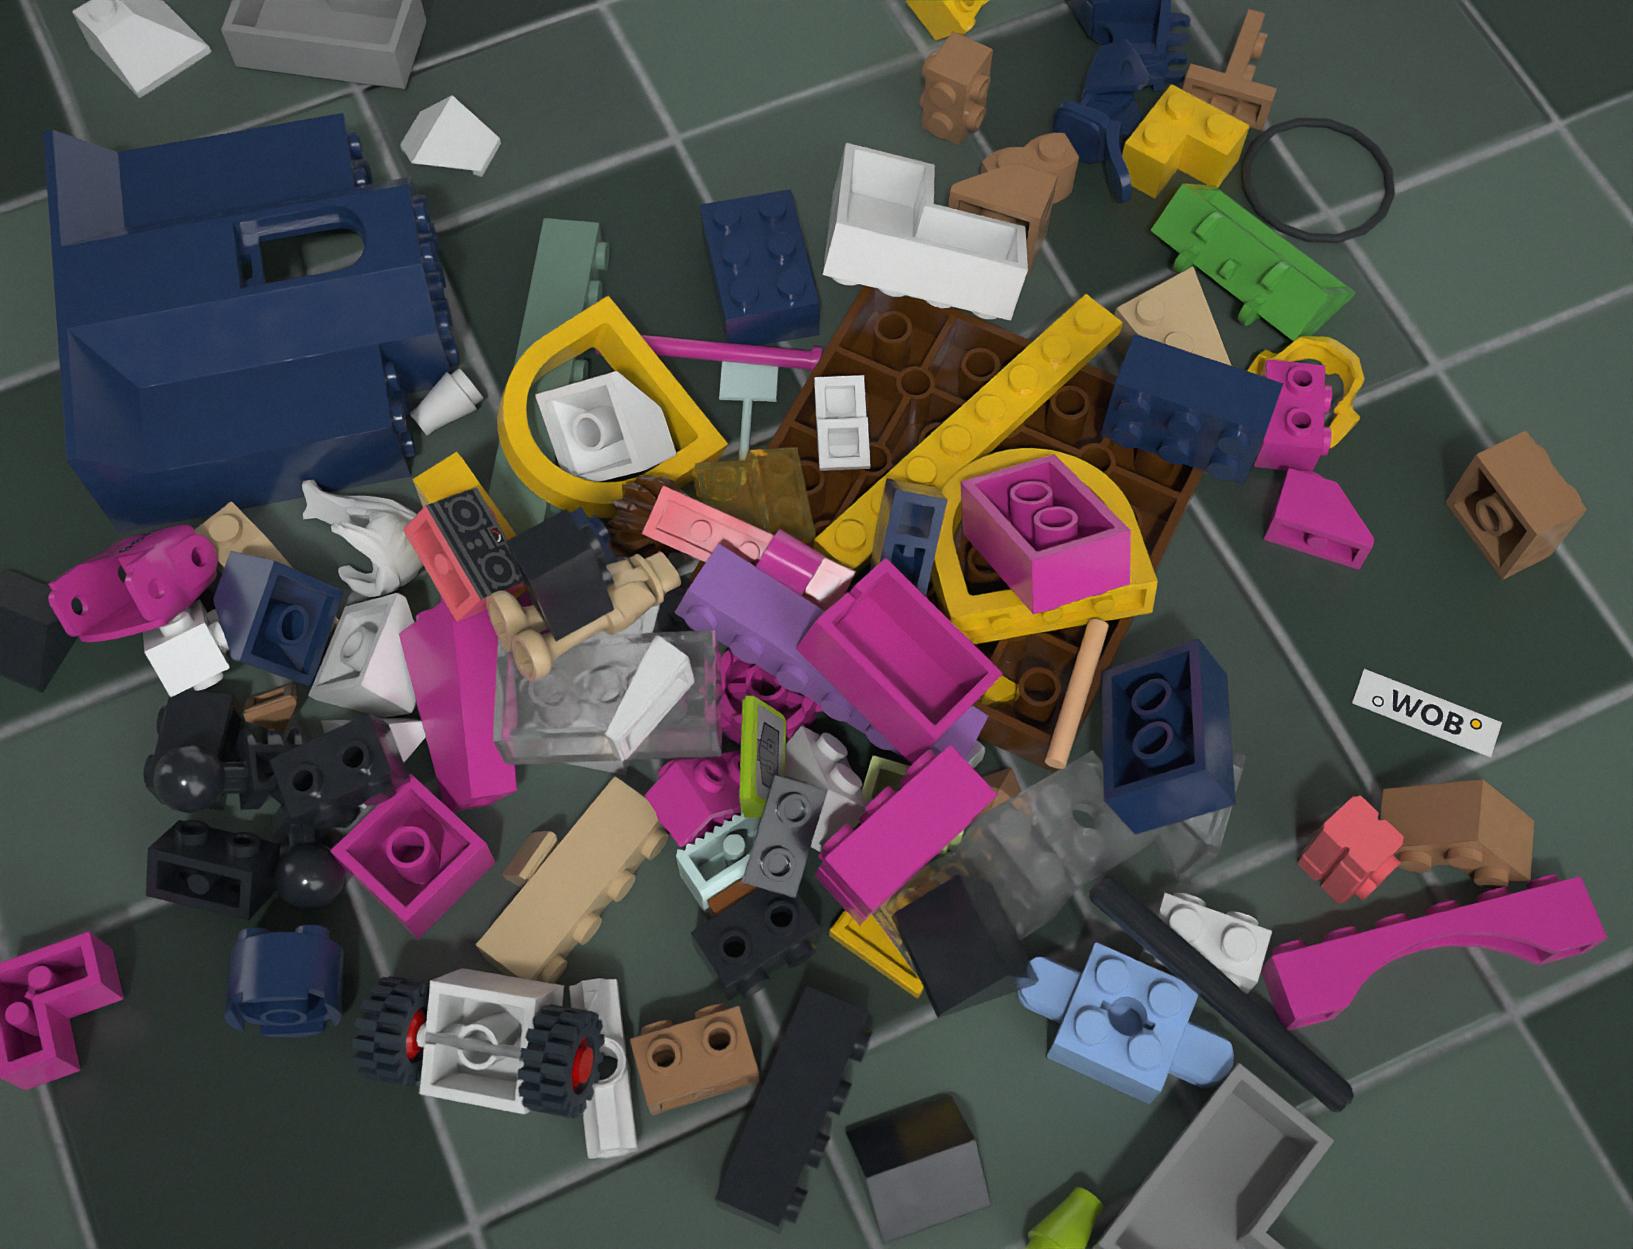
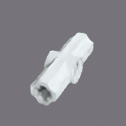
[569,978,638,1159]

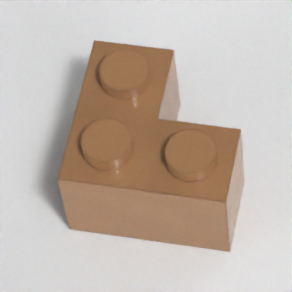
[1380,779,1534,889]

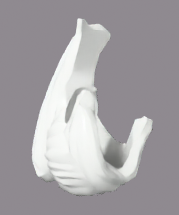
[302,480,423,597]

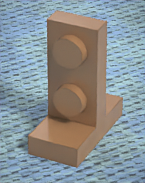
[1182,9,1277,131]

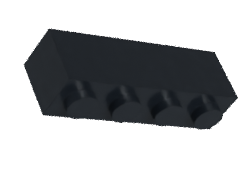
[715,985,874,1234]

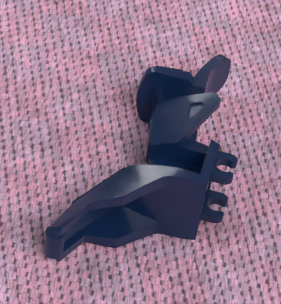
[1053,0,1190,204]

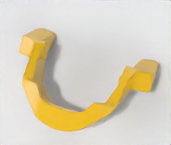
[1248,336,1365,448]

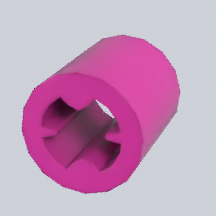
[756,529,825,596]

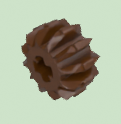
[607,475,691,559]

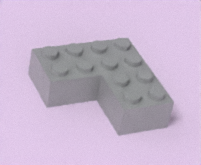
[221,0,426,89]
[1091,1063,1334,1249]

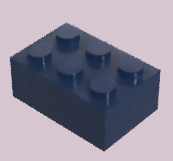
[700,189,820,346]
[1101,334,1284,485]
[1102,638,1236,835]

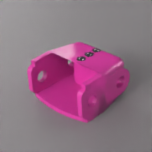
[49,524,217,642]

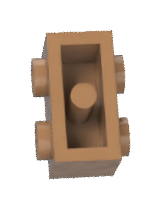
[919,31,993,146]
[630,1004,760,1115]

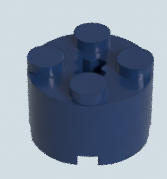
[225,925,345,1038]

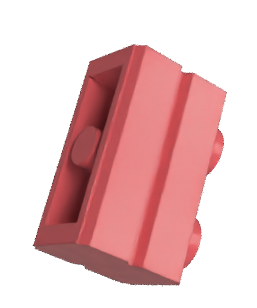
[1297,795,1404,904]

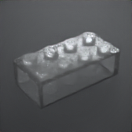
[493,630,722,765]

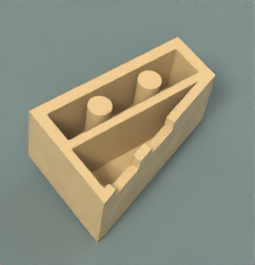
[1110,267,1231,366]

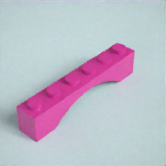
[1261,874,1608,1030]

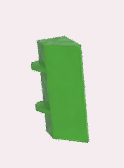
[1150,184,1355,341]

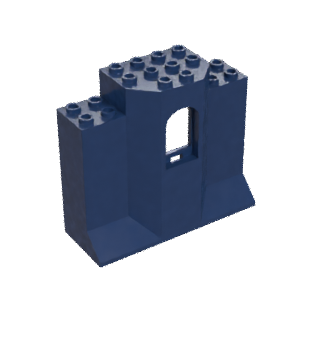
[43,113,460,533]

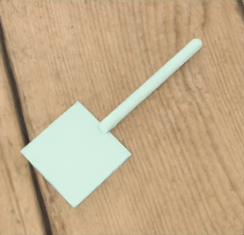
[719,362,778,489]

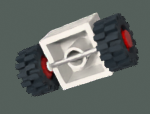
[352,968,604,1119]

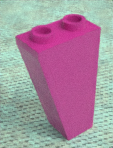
[399,596,517,812]

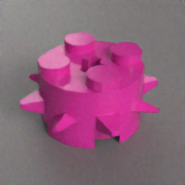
[697,647,824,746]

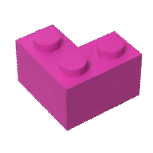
[0,931,124,1091]

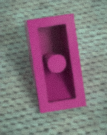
[1263,468,1375,570]

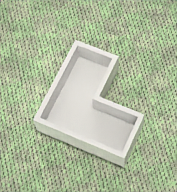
[823,143,1028,321]

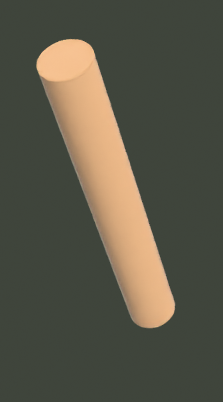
[1045,619,1109,769]

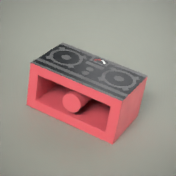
[403,487,524,622]

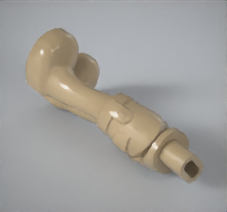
[486,552,681,682]

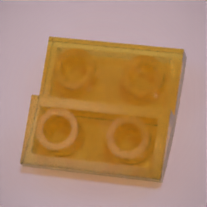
[692,447,816,544]

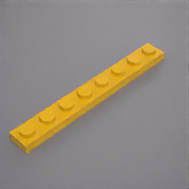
[814,294,1123,579]

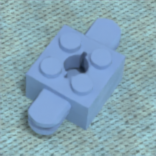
[1017,942,1234,1105]

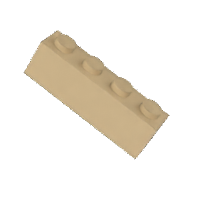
[476,776,669,984]

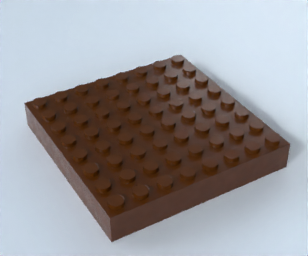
[689,285,1205,775]

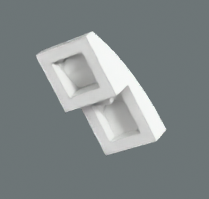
[814,375,870,471]

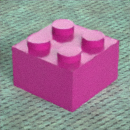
[330,774,496,940]

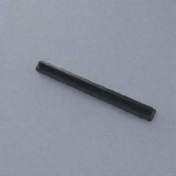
[1089,874,1354,1113]

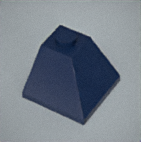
[213,551,344,687]

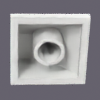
[72,0,211,98]
[535,371,677,482]
[308,593,417,718]

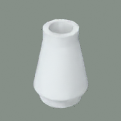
[409,368,483,436]

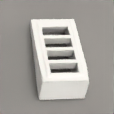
[605,635,695,762]

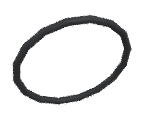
[1241,118,1395,243]

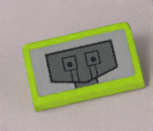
[739,696,786,818]

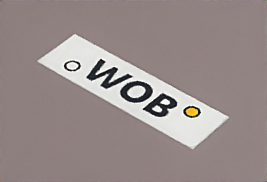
[1352,669,1502,758]

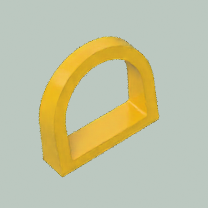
[497,296,728,518]
[931,448,1158,644]

